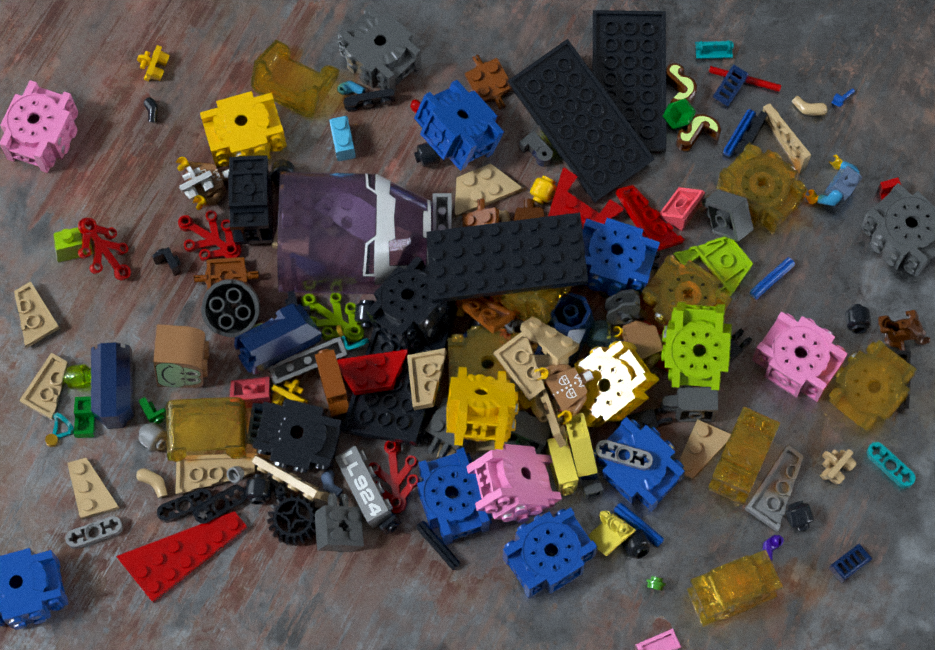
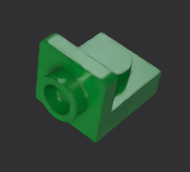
[138,397,168,424]

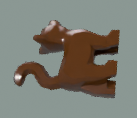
[878,310,931,351]

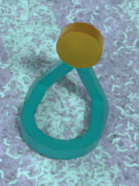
[336,325,370,350]
[45,412,74,447]

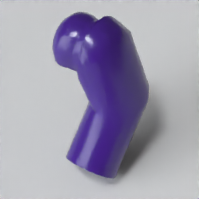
[762,535,784,562]

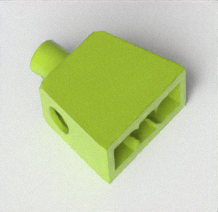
[53,227,93,262]

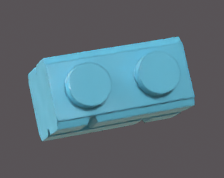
[329,116,355,161]

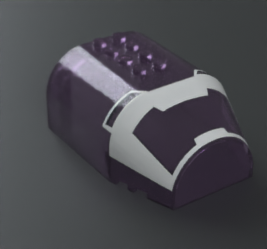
[277,171,433,294]

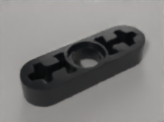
[193,484,246,524]
[157,489,212,523]

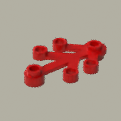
[178,210,241,262]
[78,217,131,281]
[368,441,420,514]

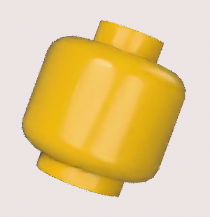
[530,176,557,205]

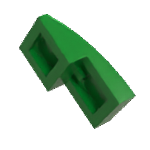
[74,396,95,438]

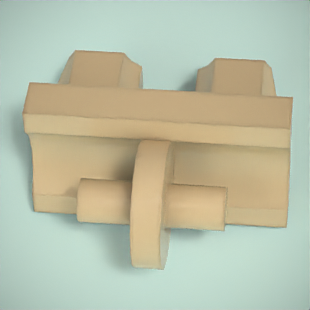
[820,449,857,485]

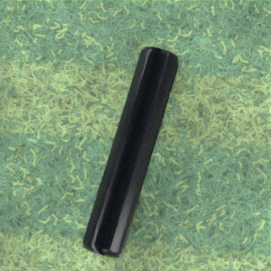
[416,521,460,570]

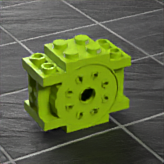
[661,302,732,390]

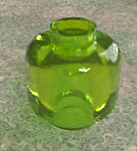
[64,364,91,390]

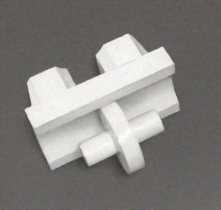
[179,166,214,200]

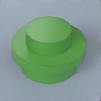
[646,576,666,591]

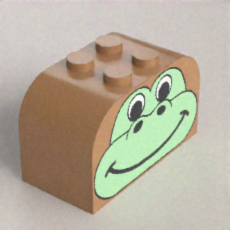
[153,324,210,388]

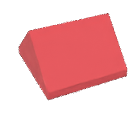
[660,187,705,231]
[230,377,272,410]

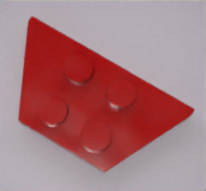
[337,349,409,395]

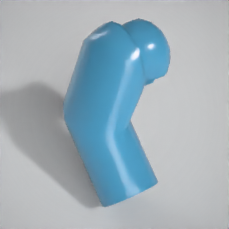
[337,81,366,95]

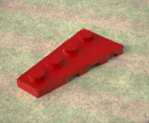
[616,185,685,251]

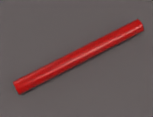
[709,66,781,92]

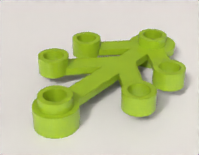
[301,292,364,343]

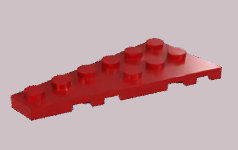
[116,511,248,603]

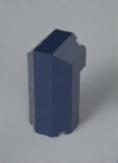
[533,292,595,368]
[234,303,322,375]
[91,342,135,429]

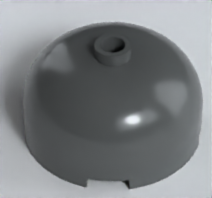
[201,279,260,337]

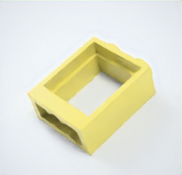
[564,412,598,477]
[546,436,578,496]

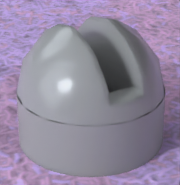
[227,466,244,483]

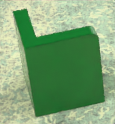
[663,98,696,129]

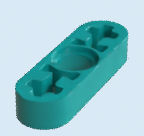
[866,442,916,489]

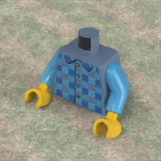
[805,155,862,208]

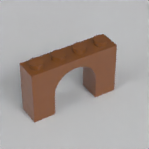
[315,349,349,420]

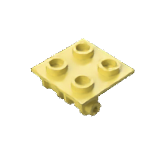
[587,510,636,556]

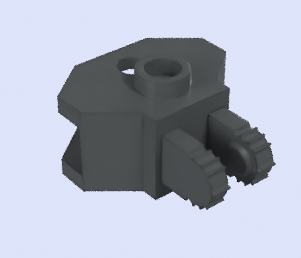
[604,289,648,325]

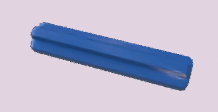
[723,109,756,157]
[749,257,795,299]
[614,503,664,547]

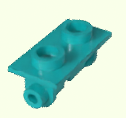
[695,40,734,59]

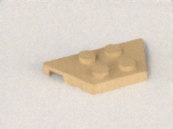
[455,164,522,218]

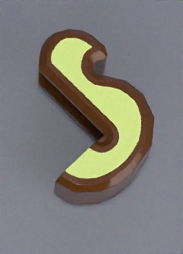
[666,63,697,104]
[676,114,721,151]

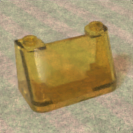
[251,40,340,117]
[166,397,248,462]

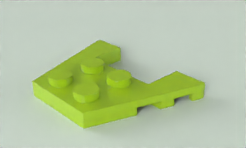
[673,237,753,306]

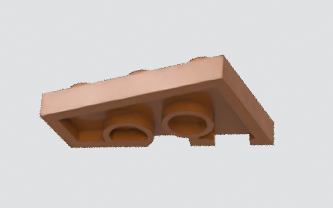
[455,297,515,334]

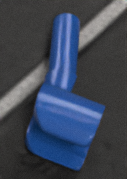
[831,88,855,107]

